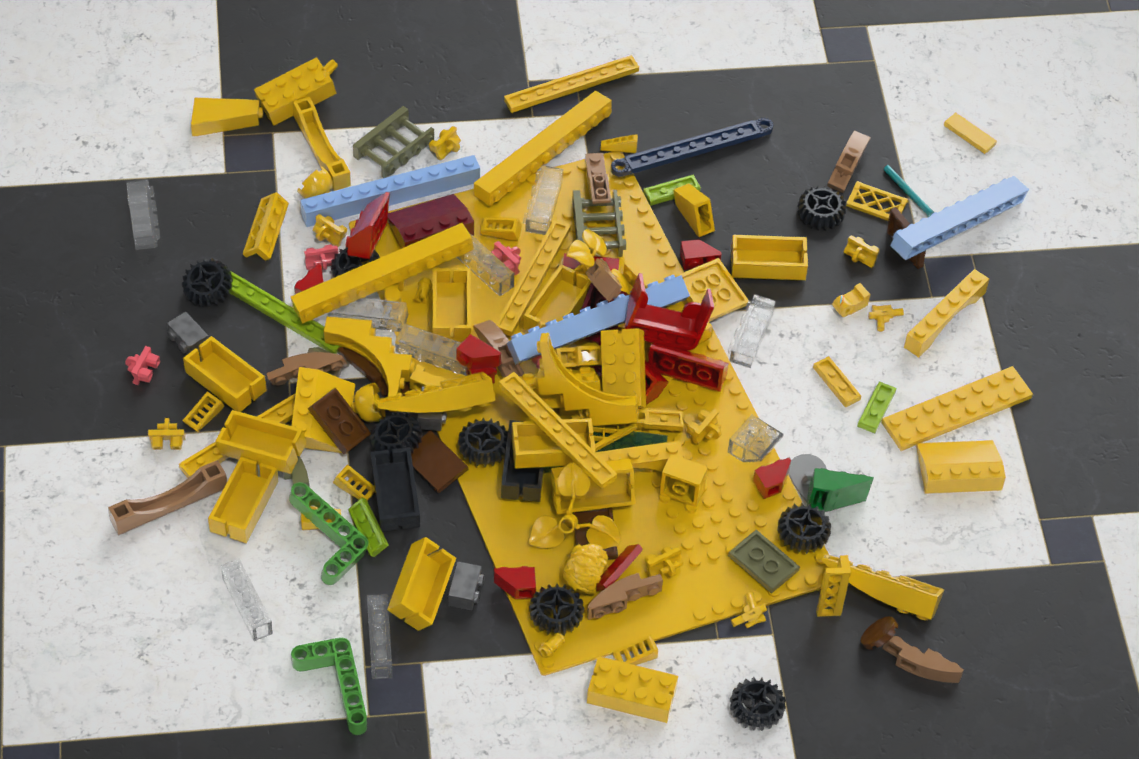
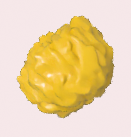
[563,543,608,594]

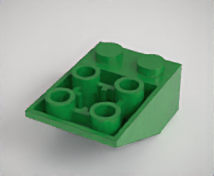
[807,468,874,512]

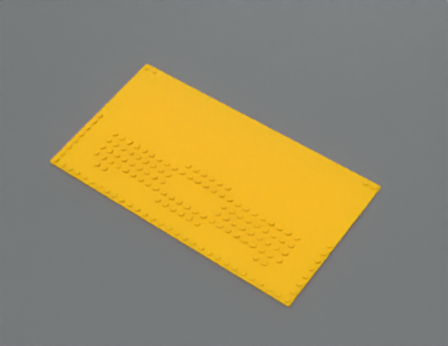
[349,152,836,676]

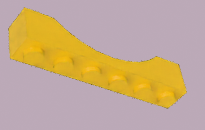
[293,97,351,191]
[623,254,712,345]
[904,269,989,358]
[564,441,684,472]

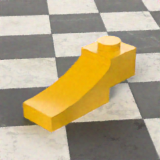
[554,345,602,369]

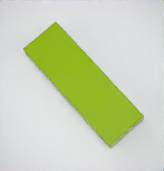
[643,174,701,206]
[857,381,897,434]
[348,498,389,557]

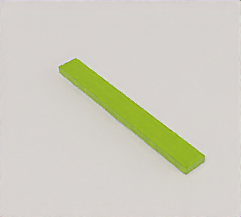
[229,271,341,354]

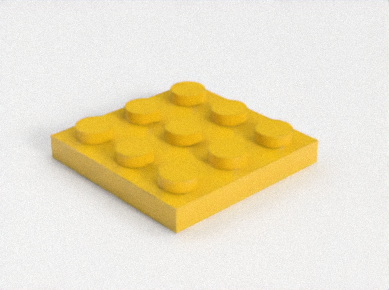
[675,258,750,322]

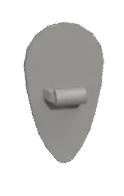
[789,454,827,503]

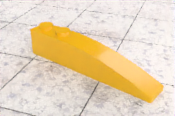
[374,372,496,413]
[822,554,944,620]

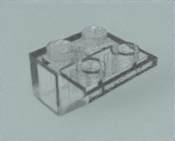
[728,414,784,462]

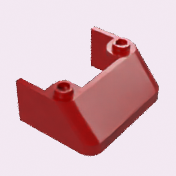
[625,273,714,350]

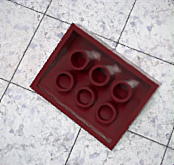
[388,194,474,249]

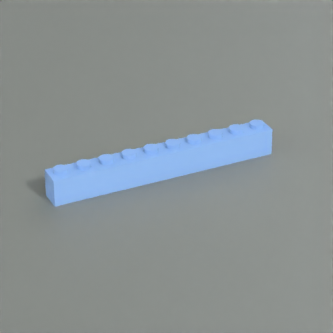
[300,155,480,227]
[890,176,1029,260]
[507,275,690,365]

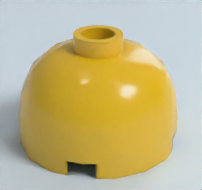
[297,166,333,199]
[352,383,386,423]

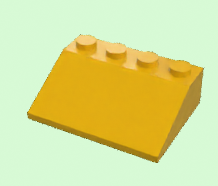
[291,367,355,454]
[916,440,1006,494]

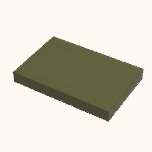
[728,530,800,594]

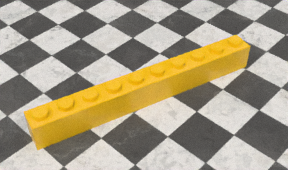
[474,91,612,206]
[290,223,474,324]

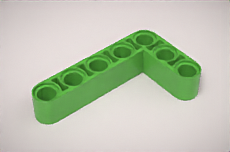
[289,482,368,585]
[291,638,367,735]

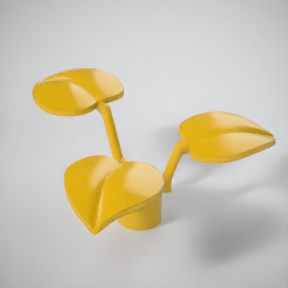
[567,229,630,295]
[529,462,621,549]

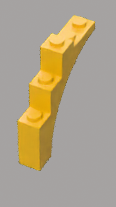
[324,316,416,412]
[534,333,639,426]

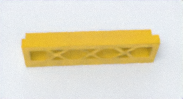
[243,192,289,261]
[816,555,851,617]

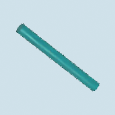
[883,165,934,217]

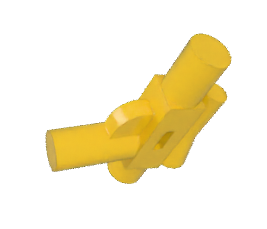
[868,305,904,332]
[731,592,767,628]

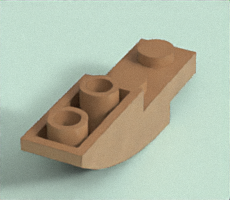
[827,130,871,193]
[585,153,611,204]
[585,258,622,302]
[473,320,524,378]
[267,352,347,385]
[587,573,663,620]
[882,636,964,683]

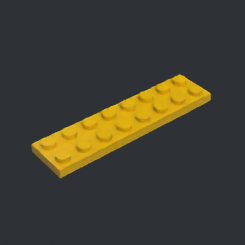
[881,366,1033,451]

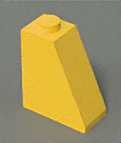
[673,183,715,237]

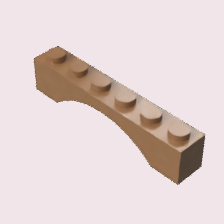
[108,460,227,535]

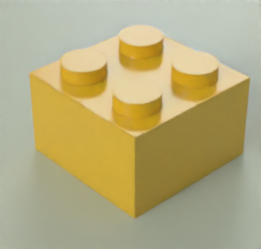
[660,454,708,507]

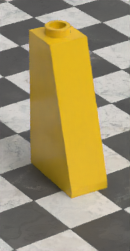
[191,97,263,136]

